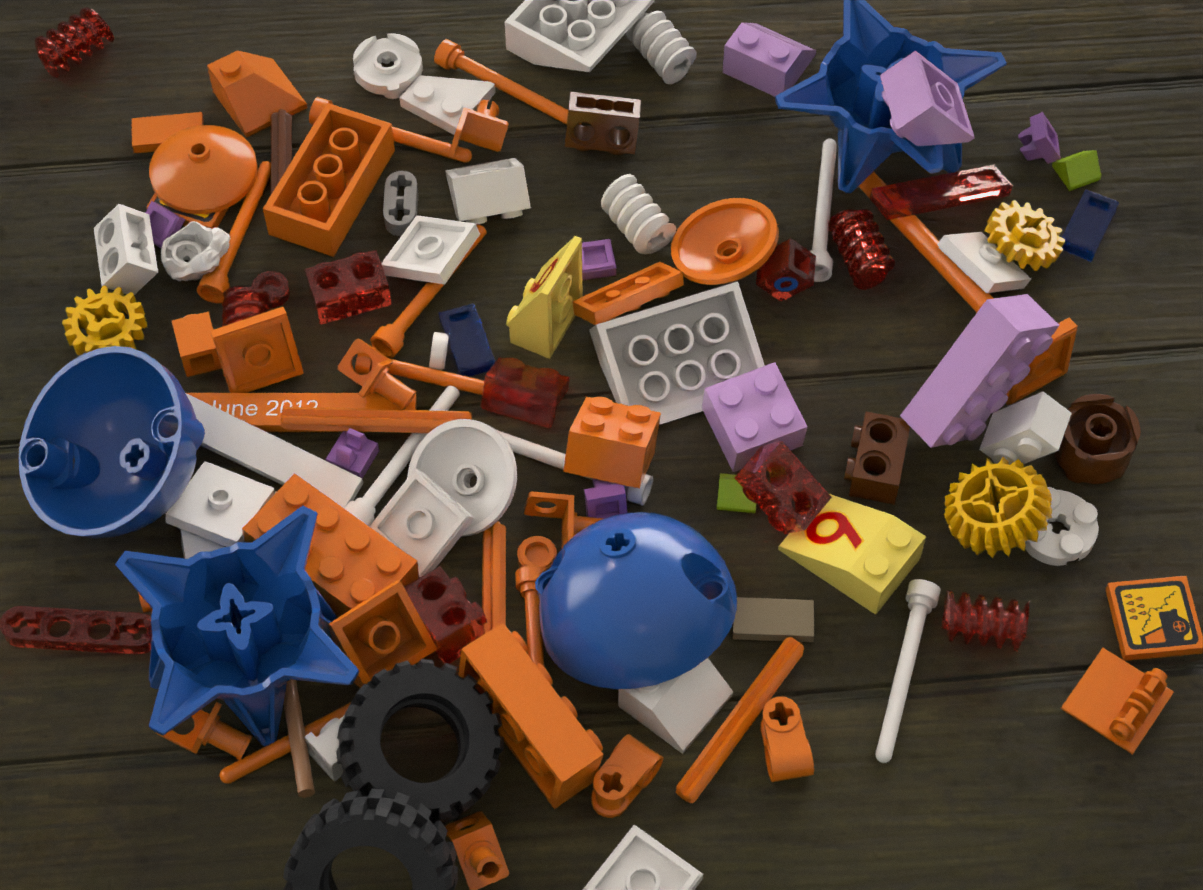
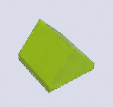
[1052,150,1101,191]
[717,473,759,513]

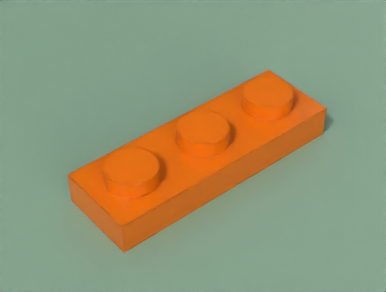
[572,262,684,325]

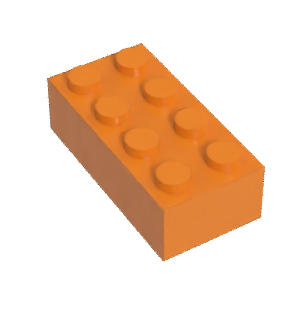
[263,103,395,257]
[242,473,419,617]
[458,622,604,809]

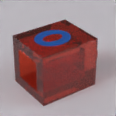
[756,238,816,302]

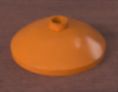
[149,125,257,214]
[671,198,779,285]

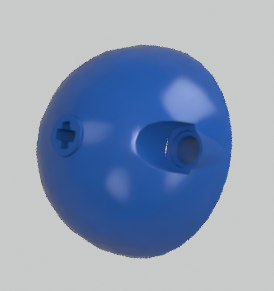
[19,346,205,539]
[535,512,737,689]

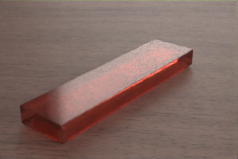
[870,165,1013,220]

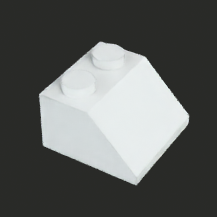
[445,158,531,225]
[618,658,733,754]

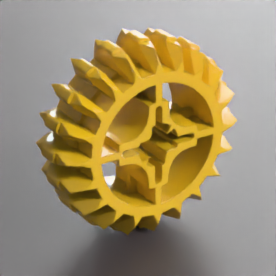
[944,456,1052,558]

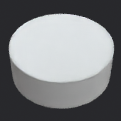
[429,332,449,371]

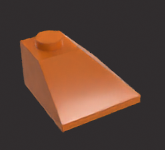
[207,50,307,138]

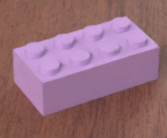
[900,294,1060,448]

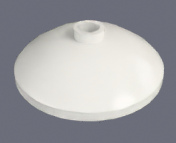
[407,419,517,537]

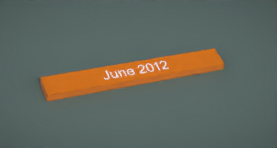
[187,393,417,432]

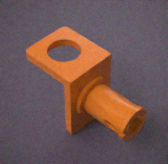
[448,99,509,158]
[338,339,417,410]
[524,491,605,549]
[156,702,253,760]
[444,811,509,890]

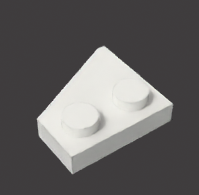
[400,75,496,135]

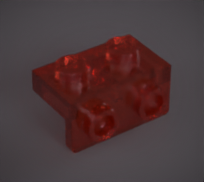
[480,357,570,428]

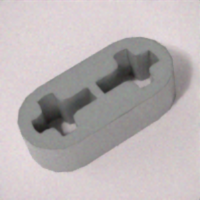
[383,171,418,236]

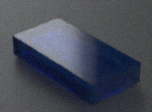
[1061,189,1119,261]
[439,303,496,377]

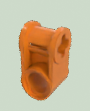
[760,697,814,782]
[591,734,664,818]

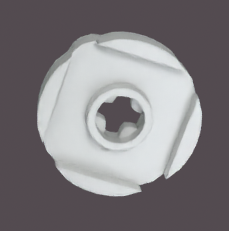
[353,33,423,99]
[1025,487,1099,566]

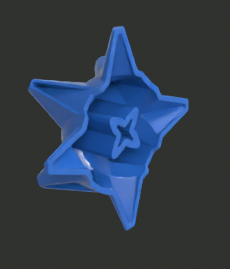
[775,0,1007,193]
[115,506,359,746]

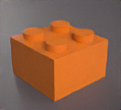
[563,397,661,489]

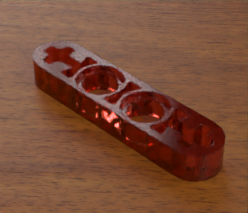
[0,606,152,654]

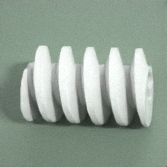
[626,11,697,85]
[601,174,676,255]

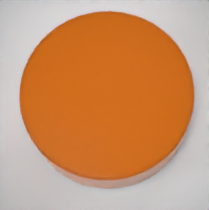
[517,536,557,570]

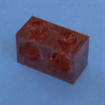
[305,250,391,325]
[734,441,832,534]
[404,566,487,664]

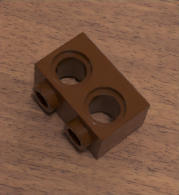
[565,92,641,155]
[844,411,910,505]

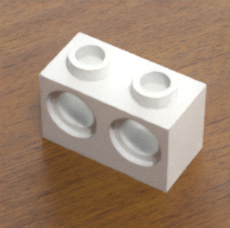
[94,204,158,295]

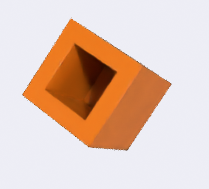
[172,311,222,377]

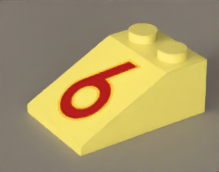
[506,236,583,359]
[778,492,926,615]

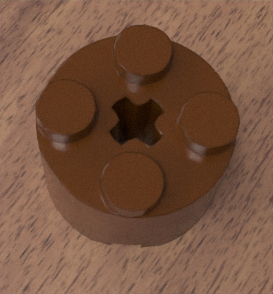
[1054,394,1141,484]

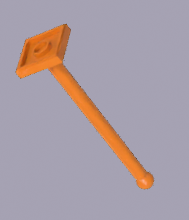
[858,171,1078,405]

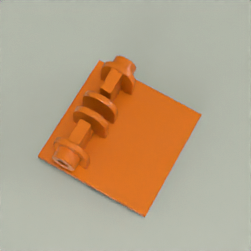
[1061,648,1174,755]

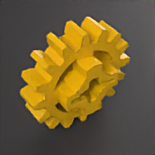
[985,200,1065,271]
[62,285,147,355]

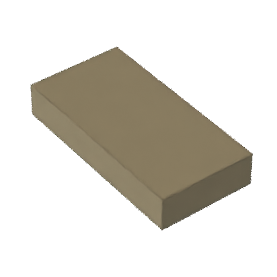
[733,597,814,642]

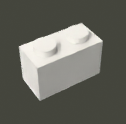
[979,392,1071,465]

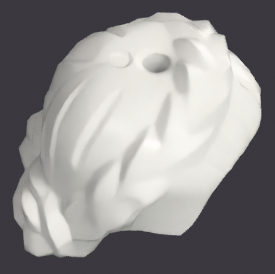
[161,221,231,281]

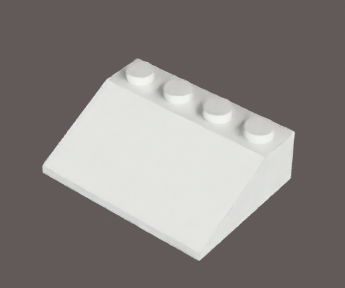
[505,0,655,72]
[589,281,765,425]

